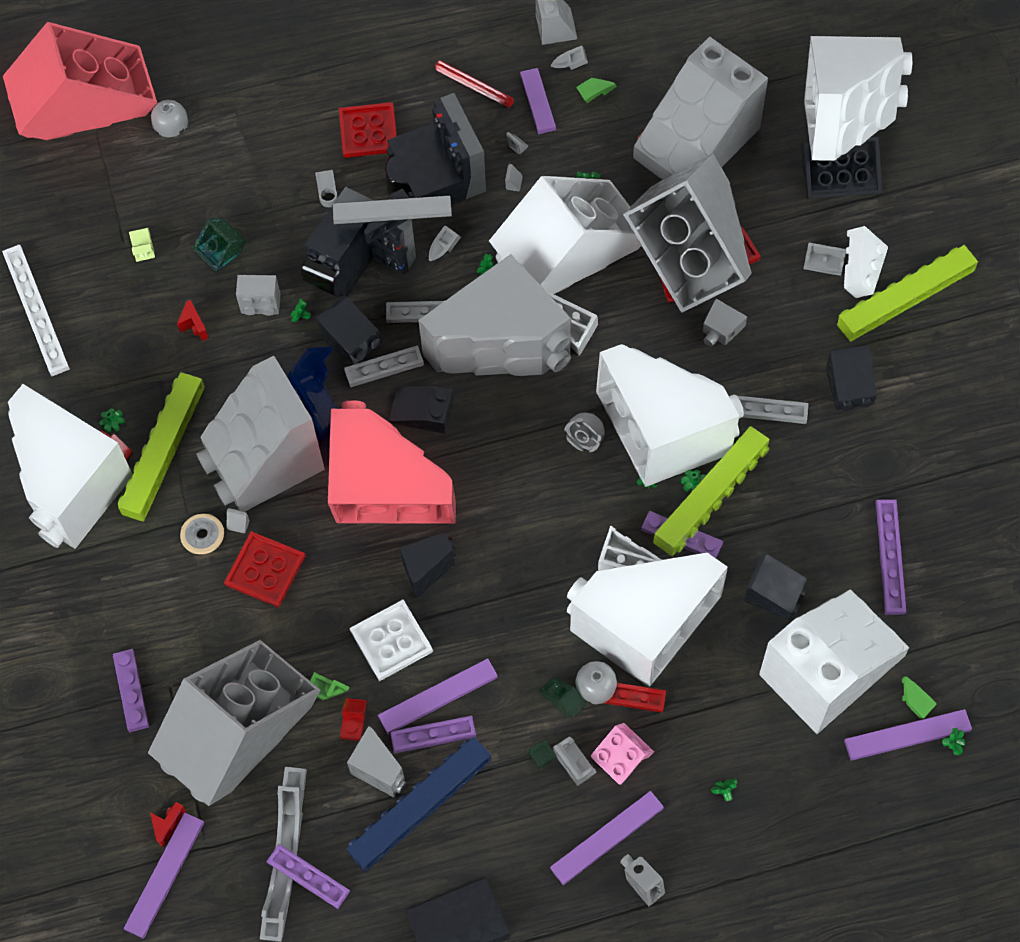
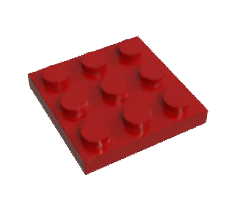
[339,102,397,158]
[224,531,305,608]

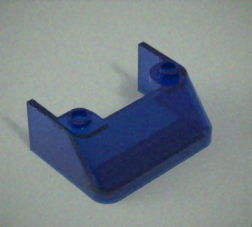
[287,347,367,442]

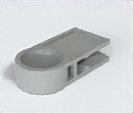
[315,170,338,207]

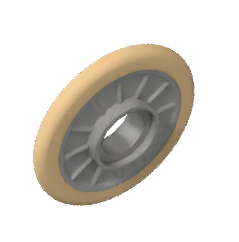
[180,514,224,554]

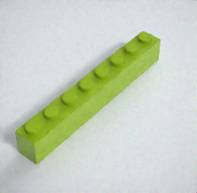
[837,245,978,342]
[118,372,205,522]
[653,426,770,556]

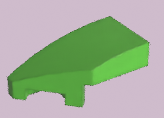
[576,78,617,103]
[310,672,349,701]
[902,677,936,719]

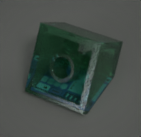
[192,218,246,272]

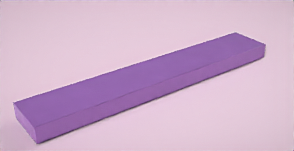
[876,499,906,615]
[378,659,498,734]
[844,709,972,761]
[550,791,664,885]
[124,813,204,939]

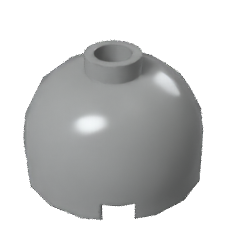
[151,100,188,137]
[565,412,605,452]
[575,661,617,704]

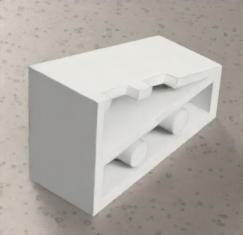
[844,226,888,298]
[546,291,598,356]
[598,526,661,571]

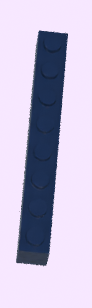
[347,737,492,872]

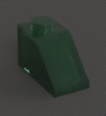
[539,677,586,718]

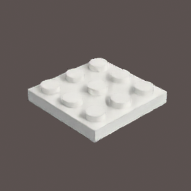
[350,600,433,681]

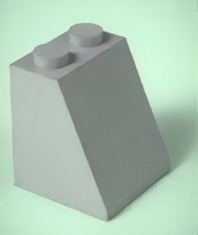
[536,0,577,45]
[347,726,406,797]

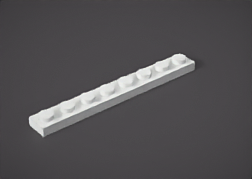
[2,245,70,376]

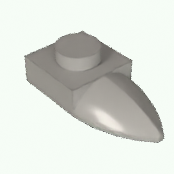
[551,46,588,70]
[429,226,461,261]

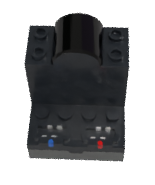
[385,93,486,205]
[301,187,416,297]

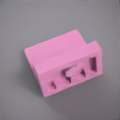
[591,723,654,784]

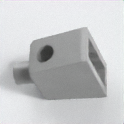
[703,299,747,347]
[620,854,665,906]

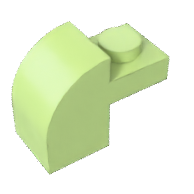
[129,228,155,262]

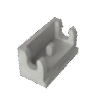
[803,243,846,276]
[553,737,596,786]

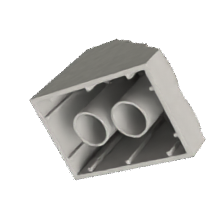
[633,37,768,180]
[623,153,752,313]
[418,254,571,376]
[196,356,325,512]
[148,640,320,806]

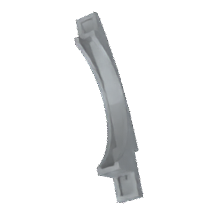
[260,767,307,942]

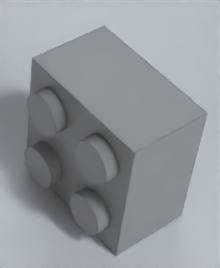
[236,275,281,316]

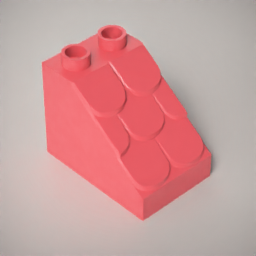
[3,22,157,140]
[328,401,456,524]

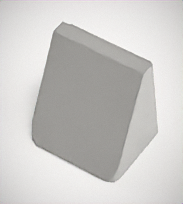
[506,132,528,155]
[505,164,523,191]
[226,508,250,533]

